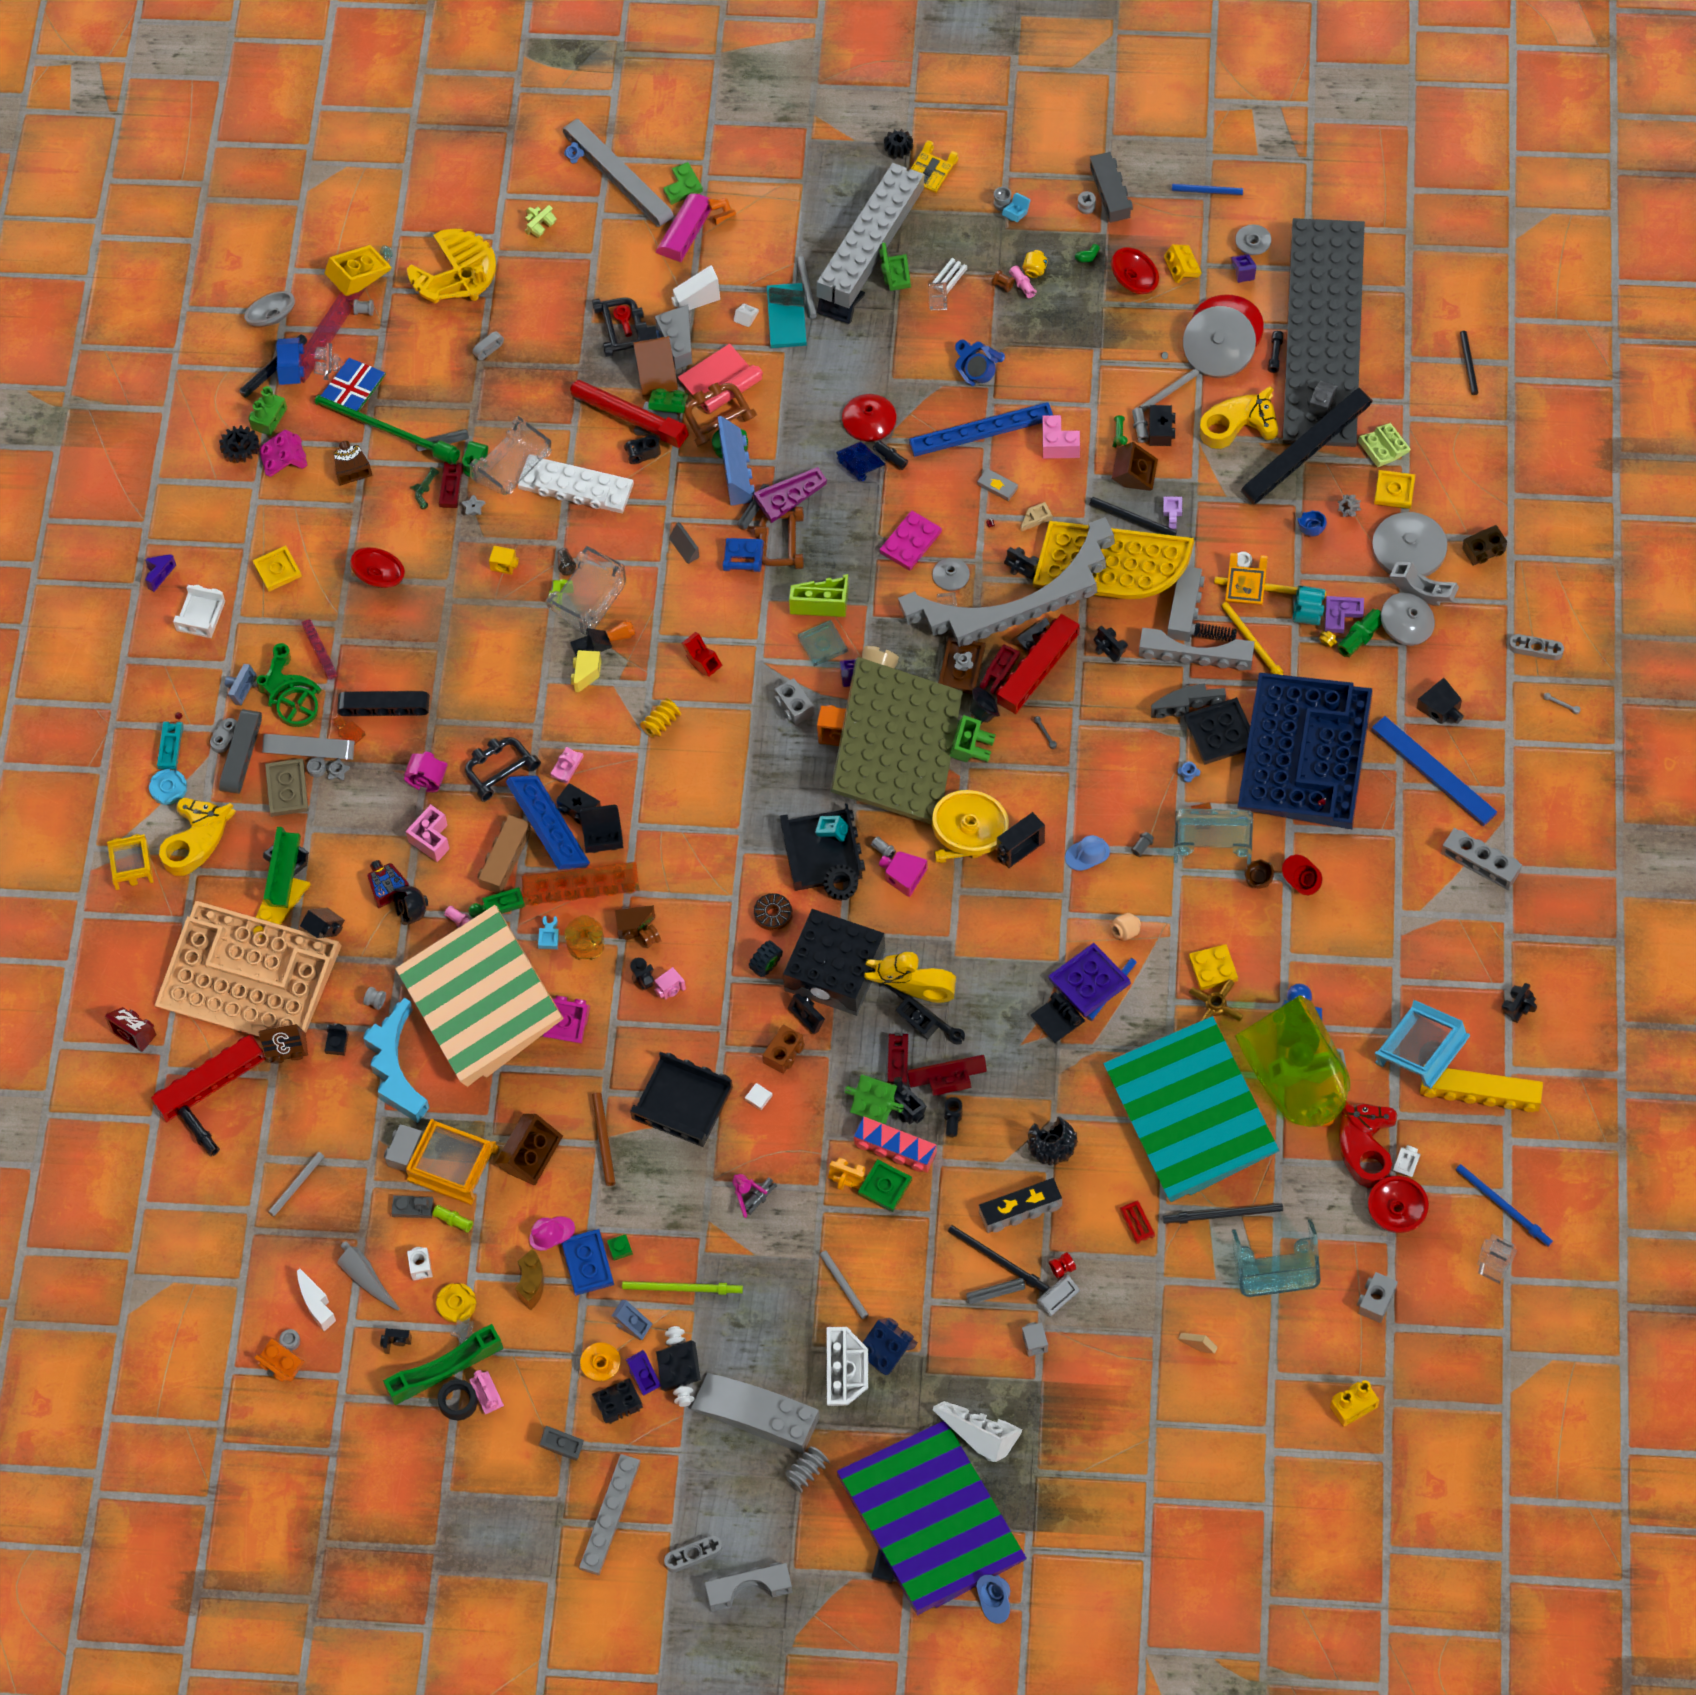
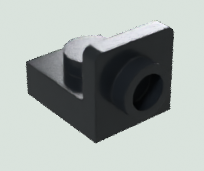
[325,1023,349,1056]
[380,1328,412,1354]

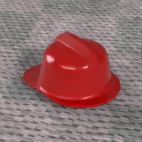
[1282,854,1323,896]

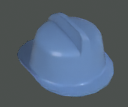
[1065,835,1110,871]
[976,1575,1011,1624]

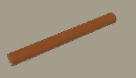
[592,1092,616,1186]

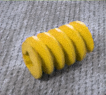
[640,698,682,738]

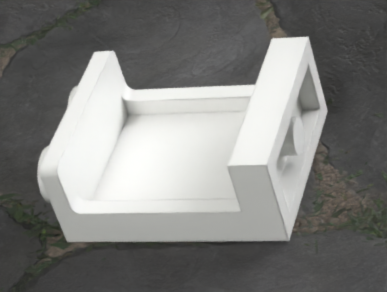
[173,585,225,638]

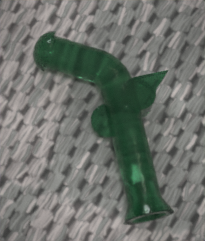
[410,467,439,509]

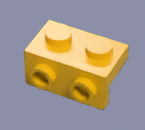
[1164,244,1202,283]

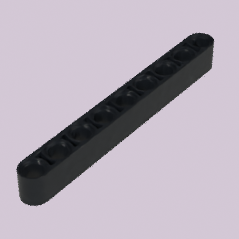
[1241,388,1373,505]

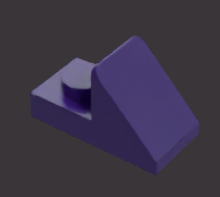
[1231,254,1256,283]
[145,554,176,592]
[840,659,856,687]
[626,1350,661,1396]

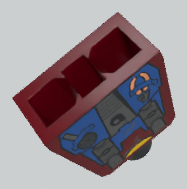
[367,860,409,909]

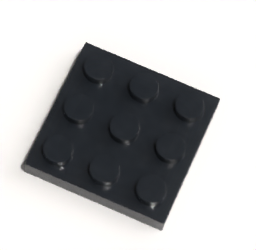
[1184,697,1250,765]

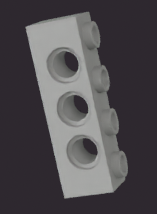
[1441,828,1522,891]

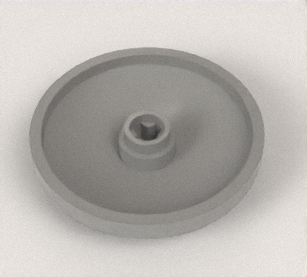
[1183,306,1256,378]
[1372,512,1447,577]

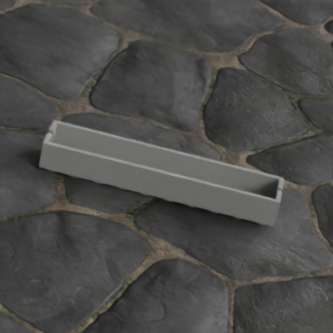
[817,163,925,308]

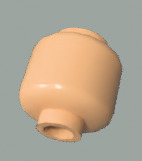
[1111,913,1141,941]

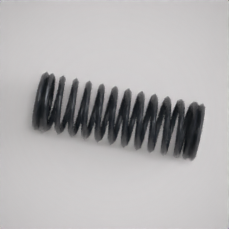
[1194,622,1237,642]

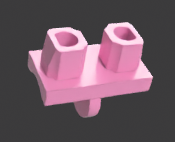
[551,747,584,784]

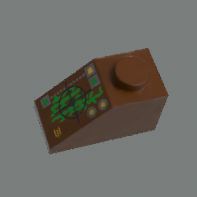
[615,905,655,940]

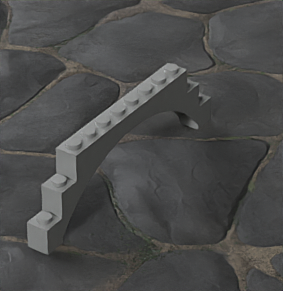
[898,517,1115,647]

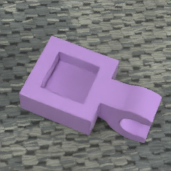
[1163,497,1182,529]

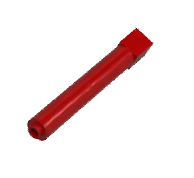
[570,380,689,448]

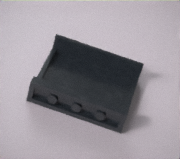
[780,803,865,891]
[630,1052,733,1147]

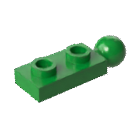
[468,887,525,918]

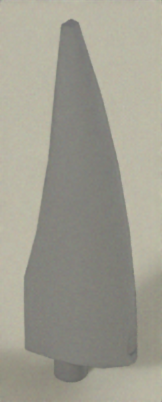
[337,1241,400,1311]

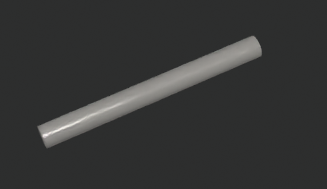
[797,256,817,319]
[1139,368,1199,412]
[268,1152,324,1217]
[820,1250,869,1319]

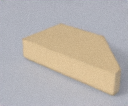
[1021,502,1053,531]
[1178,1333,1218,1354]

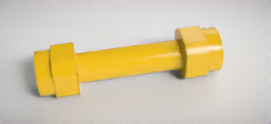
[935,849,982,863]

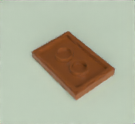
[633,336,678,396]

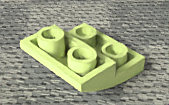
[1358,423,1411,467]

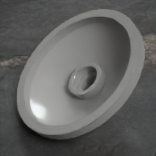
[244,291,295,327]
[1381,593,1435,646]

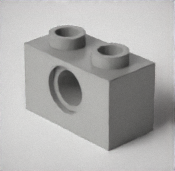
[1357,1272,1398,1323]

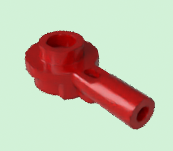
[613,305,632,337]

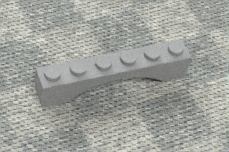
[1139,628,1255,671]

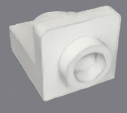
[1393,1145,1421,1177]

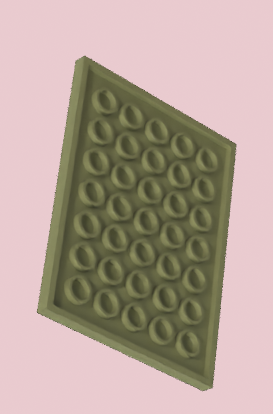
[830,657,963,824]

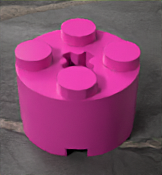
[404,751,448,792]

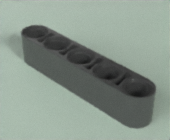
[219,709,262,794]

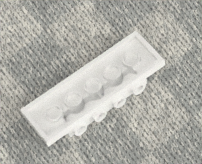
[518,455,634,514]

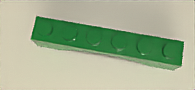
[383,1324,504,1406]

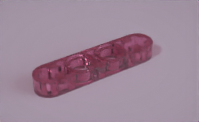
[301,618,338,680]

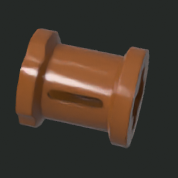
[992,270,1015,292]

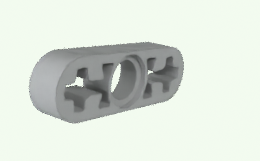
[1509,634,1564,660]
[664,1536,722,1572]

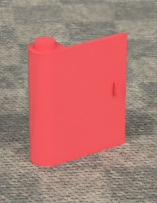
[678,343,763,414]

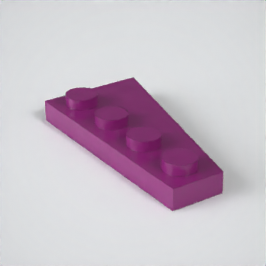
[753,467,827,523]

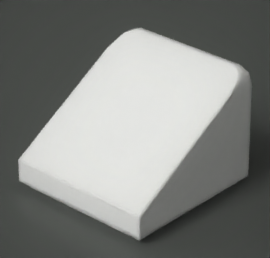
[734,304,759,327]

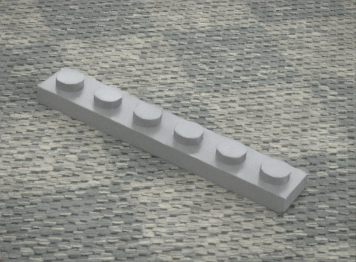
[579,1454,641,1576]

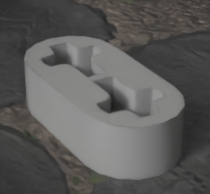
[472,331,504,360]

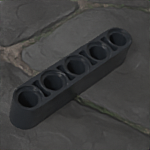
[337,691,430,716]

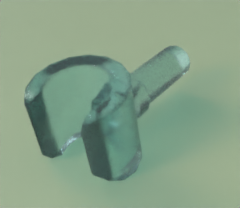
[380,245,393,262]

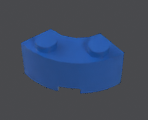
[276,338,305,385]

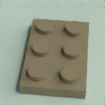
[265,758,309,817]

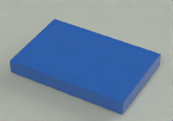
[562,1229,614,1296]

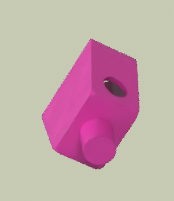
[879,851,928,897]

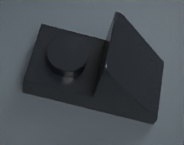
[570,628,612,657]

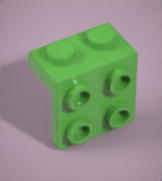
[879,242,911,291]

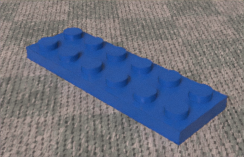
[506,776,590,870]

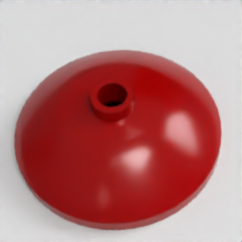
[1111,247,1159,294]
[842,394,897,442]
[350,547,405,588]
[1368,1176,1429,1233]

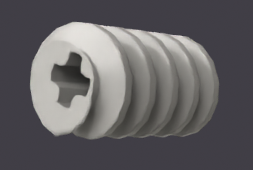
[785,1446,830,1493]

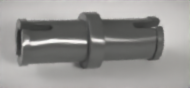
[744,1177,777,1215]

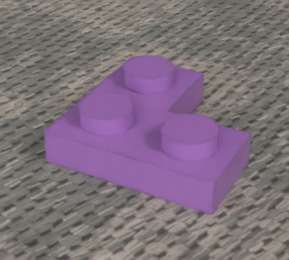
[1325,596,1364,633]

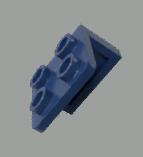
[863,1318,918,1375]

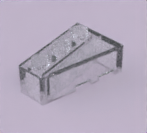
[1477,1234,1518,1284]

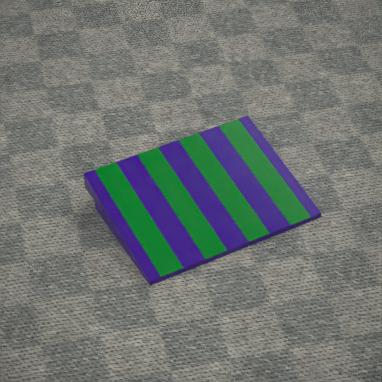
[837,1421,1027,1616]

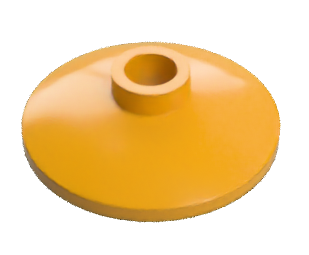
[580,1342,621,1382]

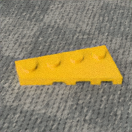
[253,878,311,938]

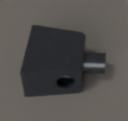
[1417,678,1464,724]

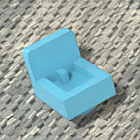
[1002,193,1031,222]

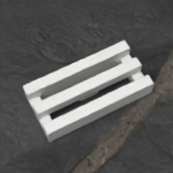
[932,258,967,294]

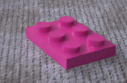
[880,510,942,571]

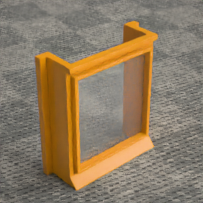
[406,1119,500,1205]

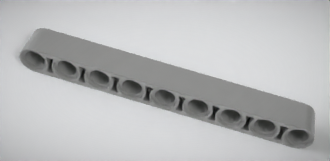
[562,119,674,227]

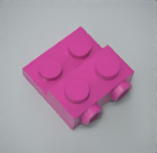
[543,995,590,1044]

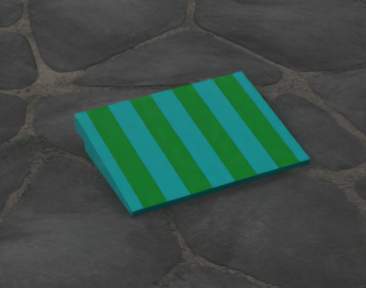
[1103,1016,1280,1202]

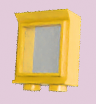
[107,834,154,890]

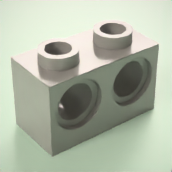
[774,678,814,725]

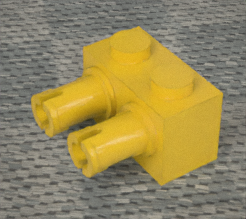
[1330,1380,1379,1427]

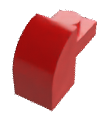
[681,632,723,677]

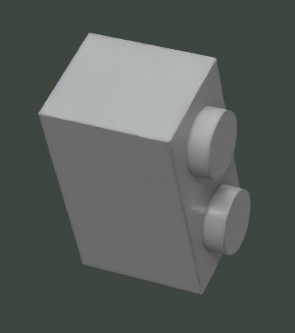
[384,1124,423,1172]

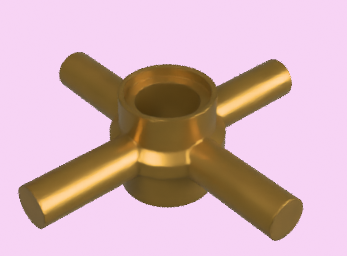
[1189,979,1244,1022]

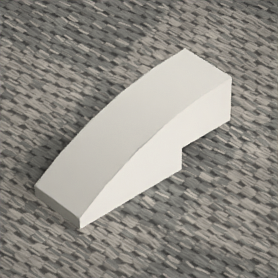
[297,1269,336,1331]

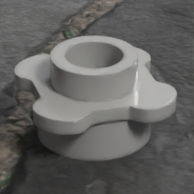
[954,652,973,671]

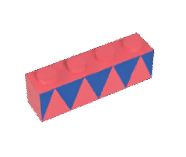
[854,1116,937,1173]

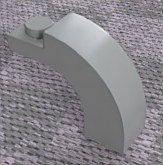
[1390,562,1459,606]

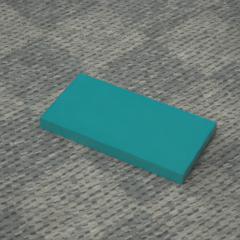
[767,283,807,348]

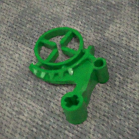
[257,643,322,727]

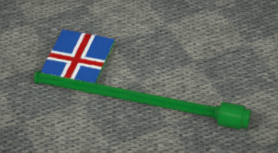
[314,358,460,464]

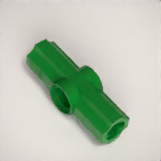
[1337,609,1382,658]

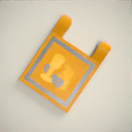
[1225,553,1268,605]

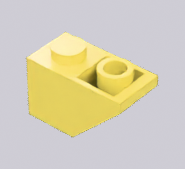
[571,650,602,692]

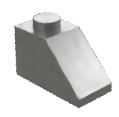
[1309,381,1338,417]

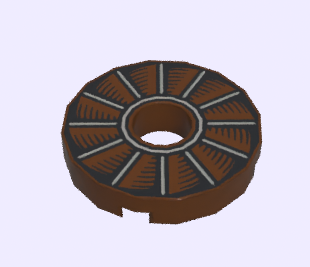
[754,893,792,930]

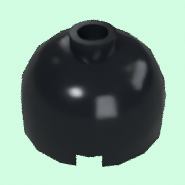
[394,886,428,925]

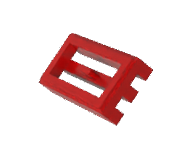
[1120,1200,1155,1244]

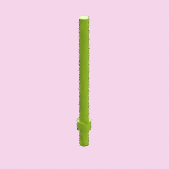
[622,1281,743,1295]

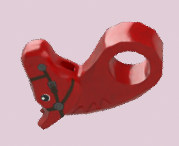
[1338,1097,1397,1188]

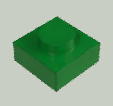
[607,1234,633,1261]

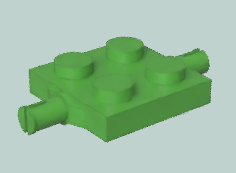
[845,1074,904,1124]

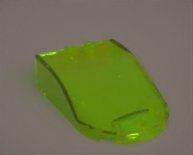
[1235,995,1350,1127]

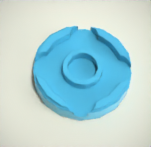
[149,769,187,805]

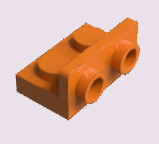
[254,1338,305,1382]

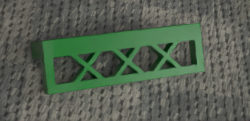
[263,827,301,908]

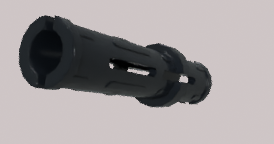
[178,1105,220,1156]

